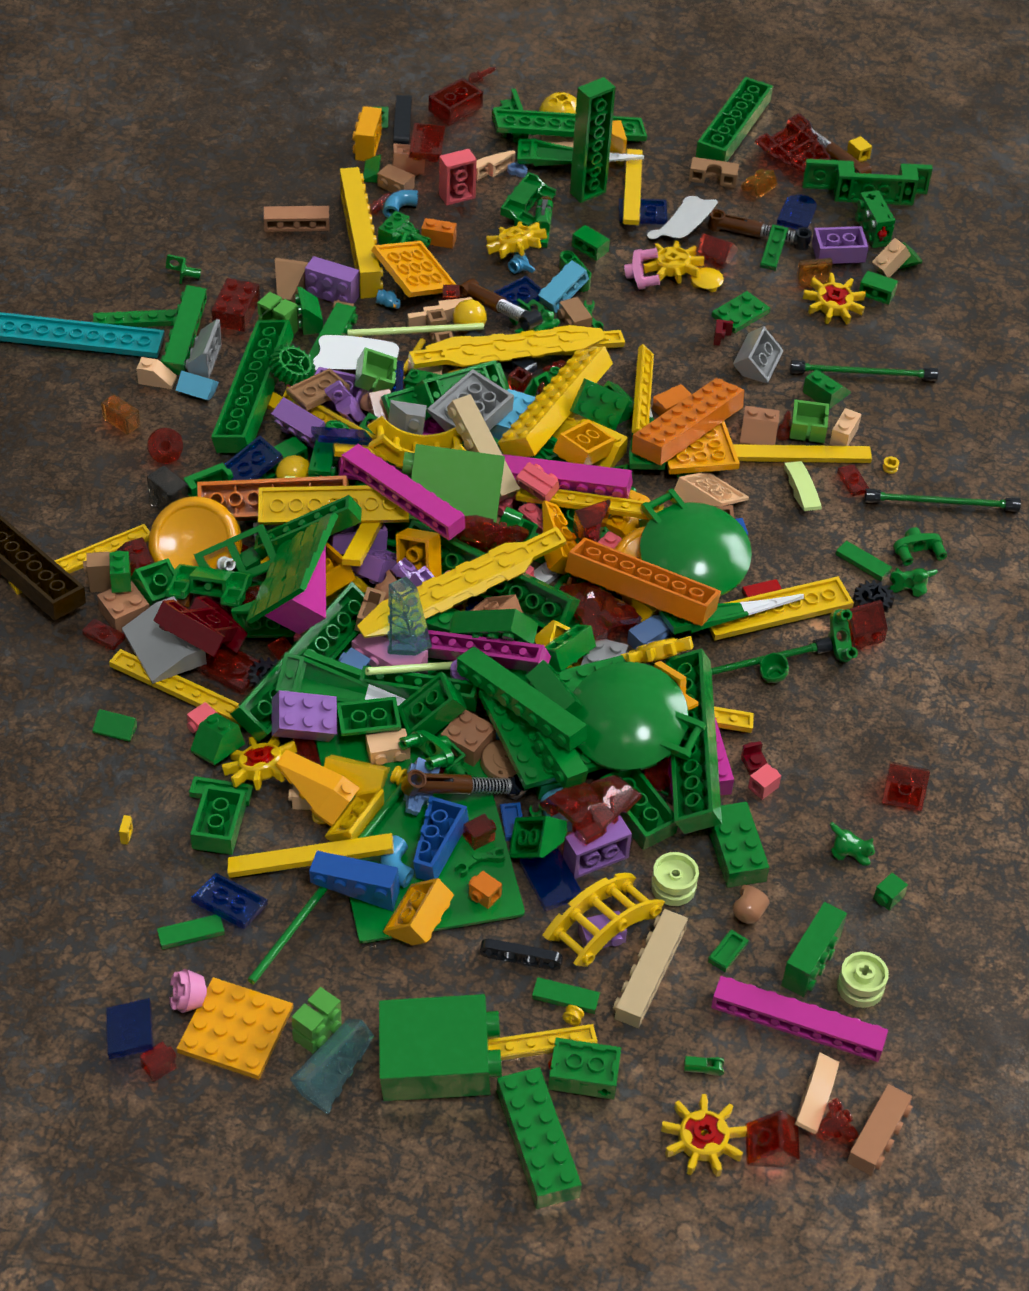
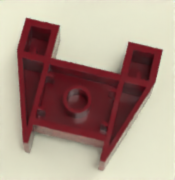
[153,596,248,657]

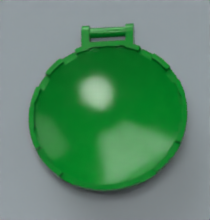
[640,488,752,596]
[573,662,706,771]

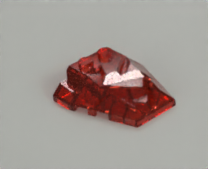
[755,113,831,172]
[455,515,529,553]
[559,582,642,641]
[540,775,642,845]

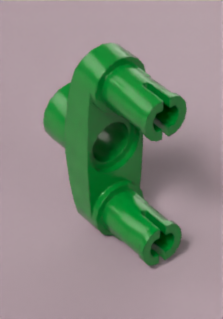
[893,527,948,566]
[828,609,858,662]
[398,730,454,770]

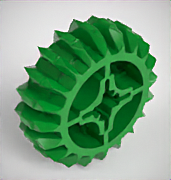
[269,344,316,387]

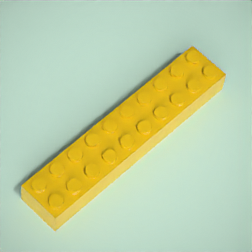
[340,167,383,299]
[498,346,613,457]

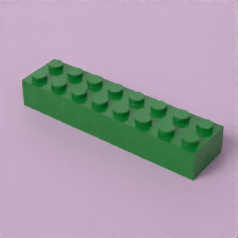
[570,77,616,203]
[696,77,773,162]

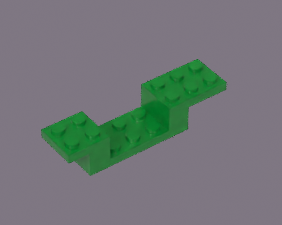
[802,159,933,205]
[381,360,510,421]

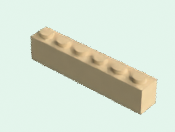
[447,394,520,502]
[613,909,688,1029]

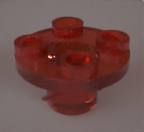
[147,427,183,464]
[639,757,671,792]
[818,1097,859,1142]

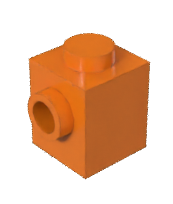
[469,871,502,909]

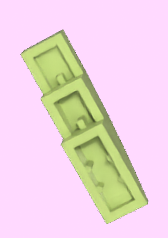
[784,461,822,511]

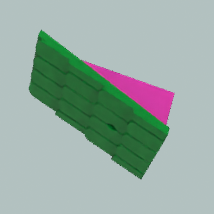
[246,513,339,634]

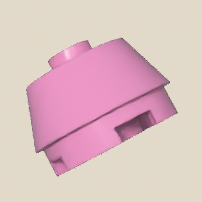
[169,969,207,1013]

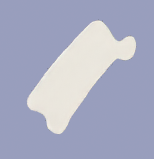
[647,196,718,239]
[313,335,404,381]

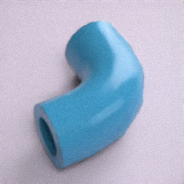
[383,190,418,218]
[381,835,414,888]

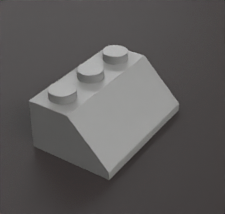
[185,319,222,378]
[733,326,784,383]
[388,400,427,435]

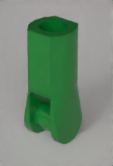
[684,1056,724,1076]

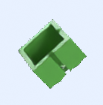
[257,292,298,334]
[354,347,397,392]
[790,400,829,443]
[292,987,342,1054]

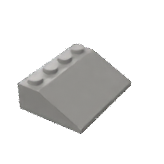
[427,369,514,432]
[122,596,207,684]

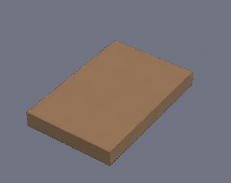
[286,368,350,411]

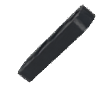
[479,938,563,970]

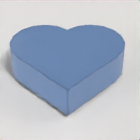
[507,162,527,177]

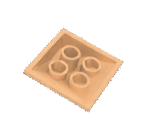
[674,472,749,506]

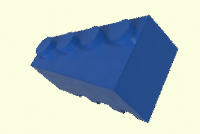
[413,796,469,881]
[309,851,400,911]

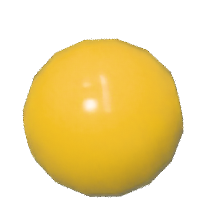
[452,299,487,334]
[276,455,310,478]

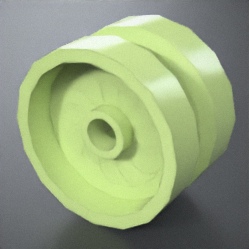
[651,852,699,906]
[837,952,889,1008]

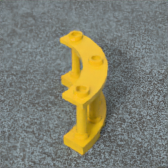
[367,416,466,469]
[542,873,665,967]

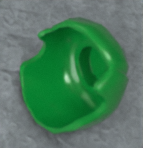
[760,652,789,683]

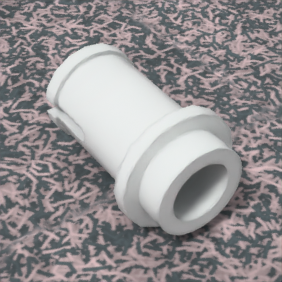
[217,556,236,571]

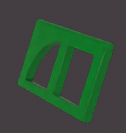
[194,524,276,578]

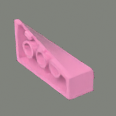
[352,633,428,675]

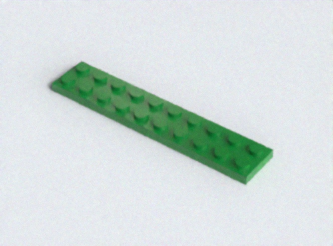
[492,108,648,142]

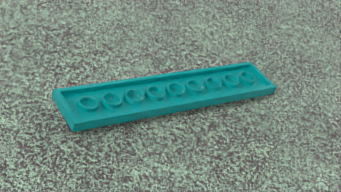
[0,312,165,358]

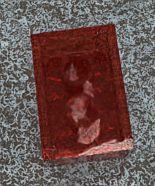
[428,78,483,125]
[211,278,260,332]

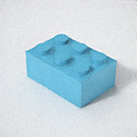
[490,389,535,440]

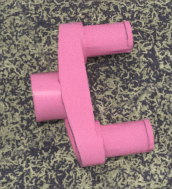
[624,248,660,290]

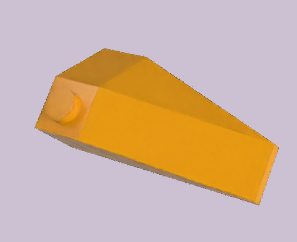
[542,500,577,574]
[275,749,359,827]

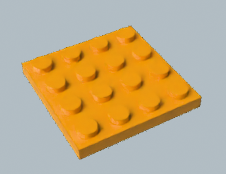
[371,241,458,297]
[665,421,740,474]
[177,977,294,1080]

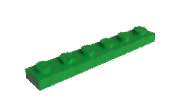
[93,309,178,327]

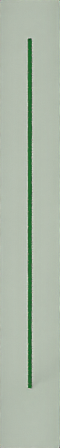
[248,487,637,985]

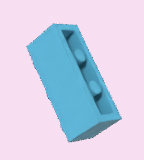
[538,260,589,313]

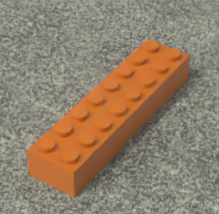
[632,378,744,466]
[197,475,349,521]
[565,537,721,626]

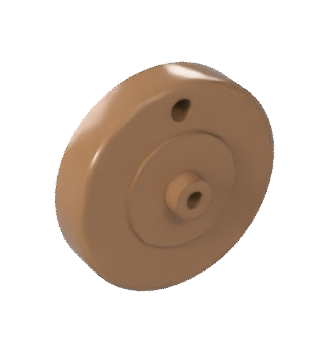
[480,740,517,780]

